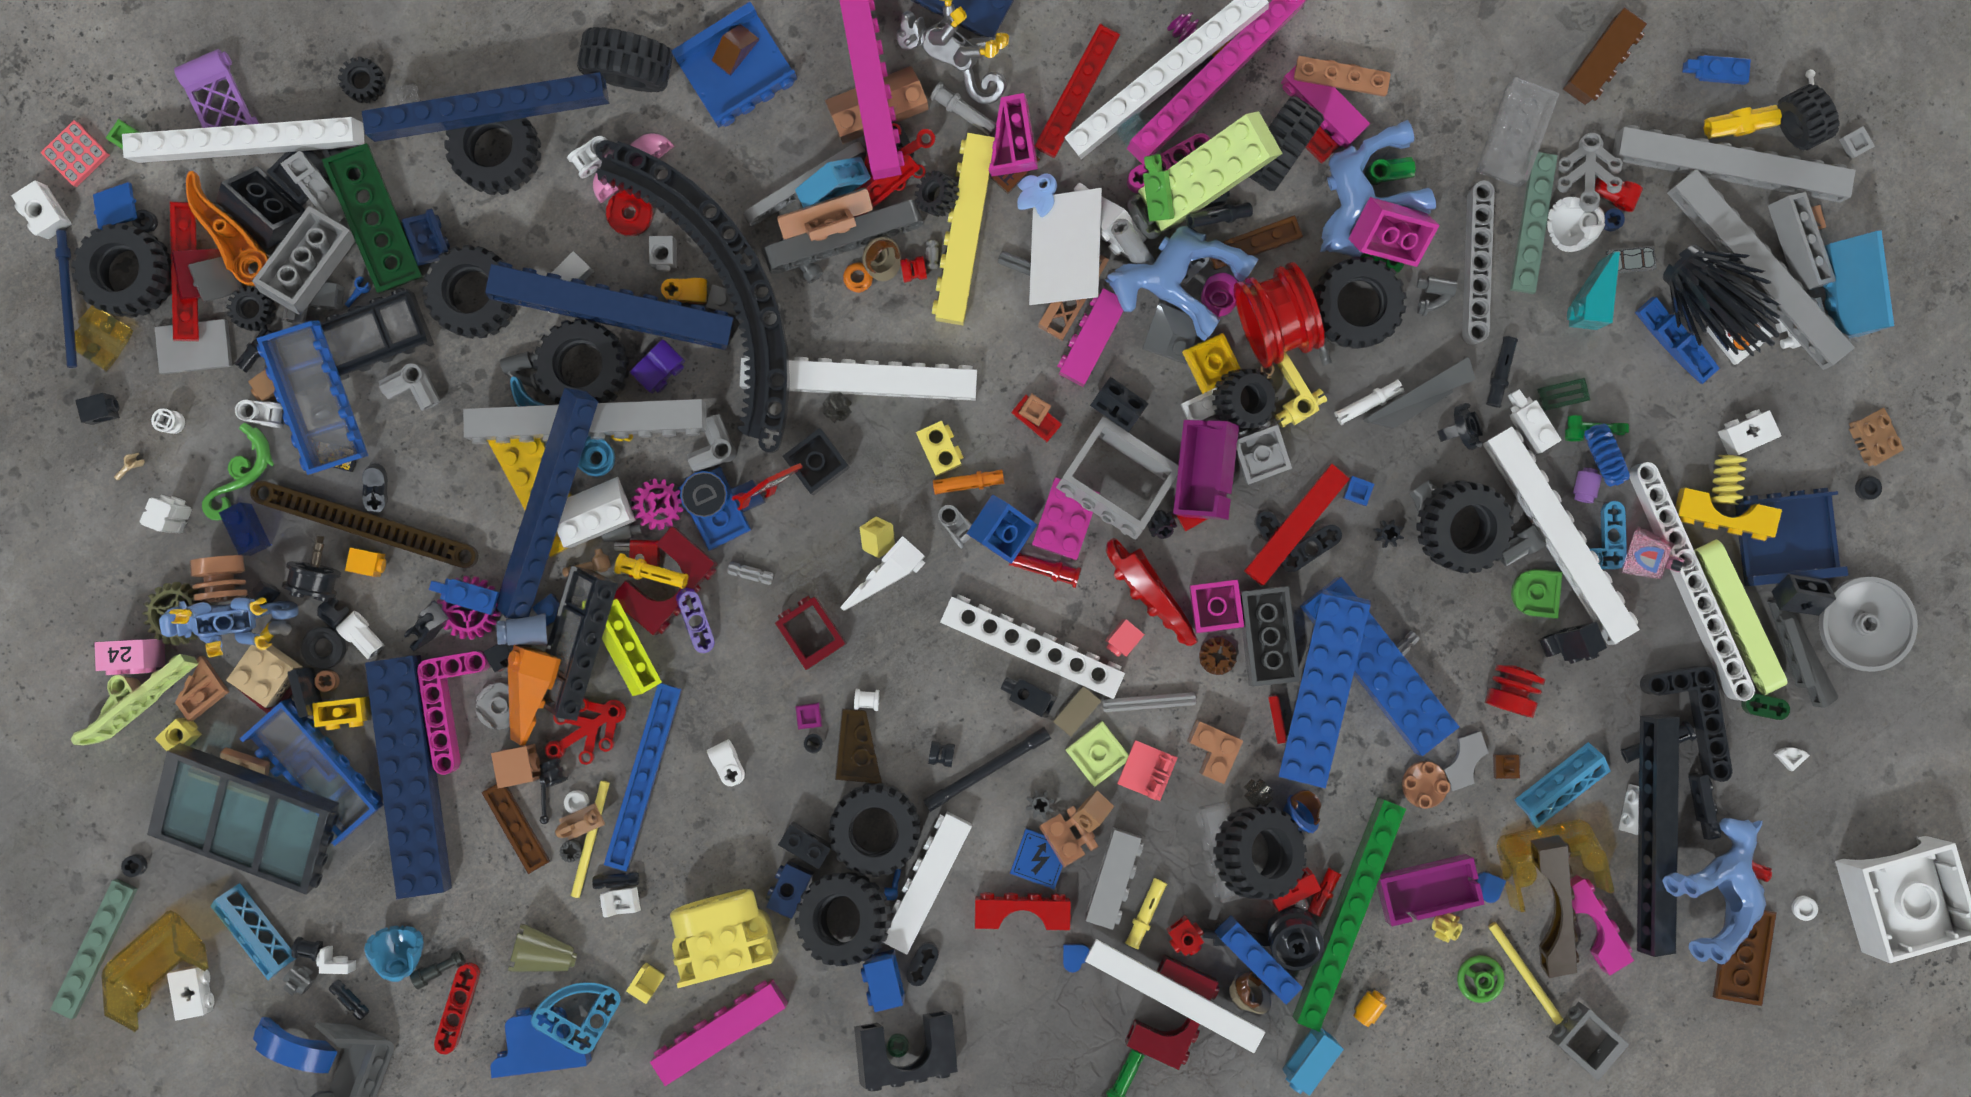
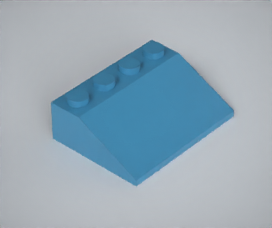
[1823,230,1894,338]

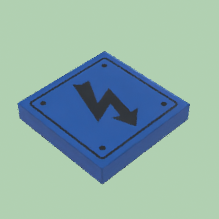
[1010,828,1063,889]

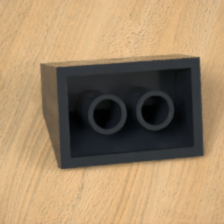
[216,166,305,249]

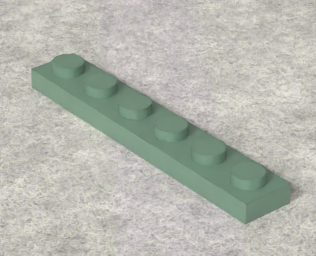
[1510,152,1558,294]
[50,879,138,1020]

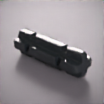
[592,872,640,889]
[328,980,369,1020]

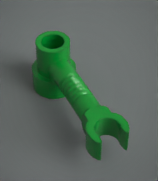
[1565,415,1629,442]

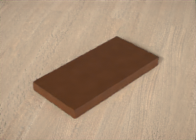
[1713,910,1777,1006]

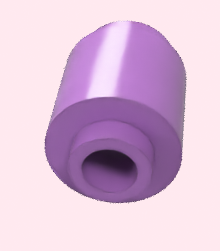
[1573,468,1602,503]

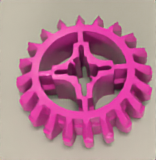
[437,576,501,640]

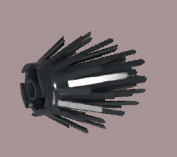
[1663,244,1781,356]

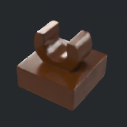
[1493,754,1520,779]

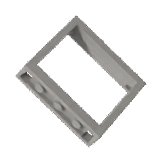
[1056,416,1179,540]

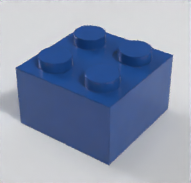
[966,494,1037,564]
[861,949,905,1012]

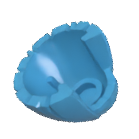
[364,925,424,982]

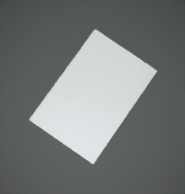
[1029,188,1102,305]

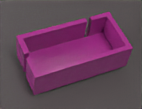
[1173,420,1239,520]
[1377,854,1485,927]

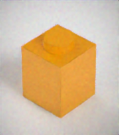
[345,548,386,577]

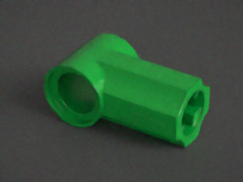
[1365,157,1416,185]

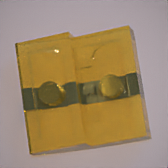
[64,305,133,372]

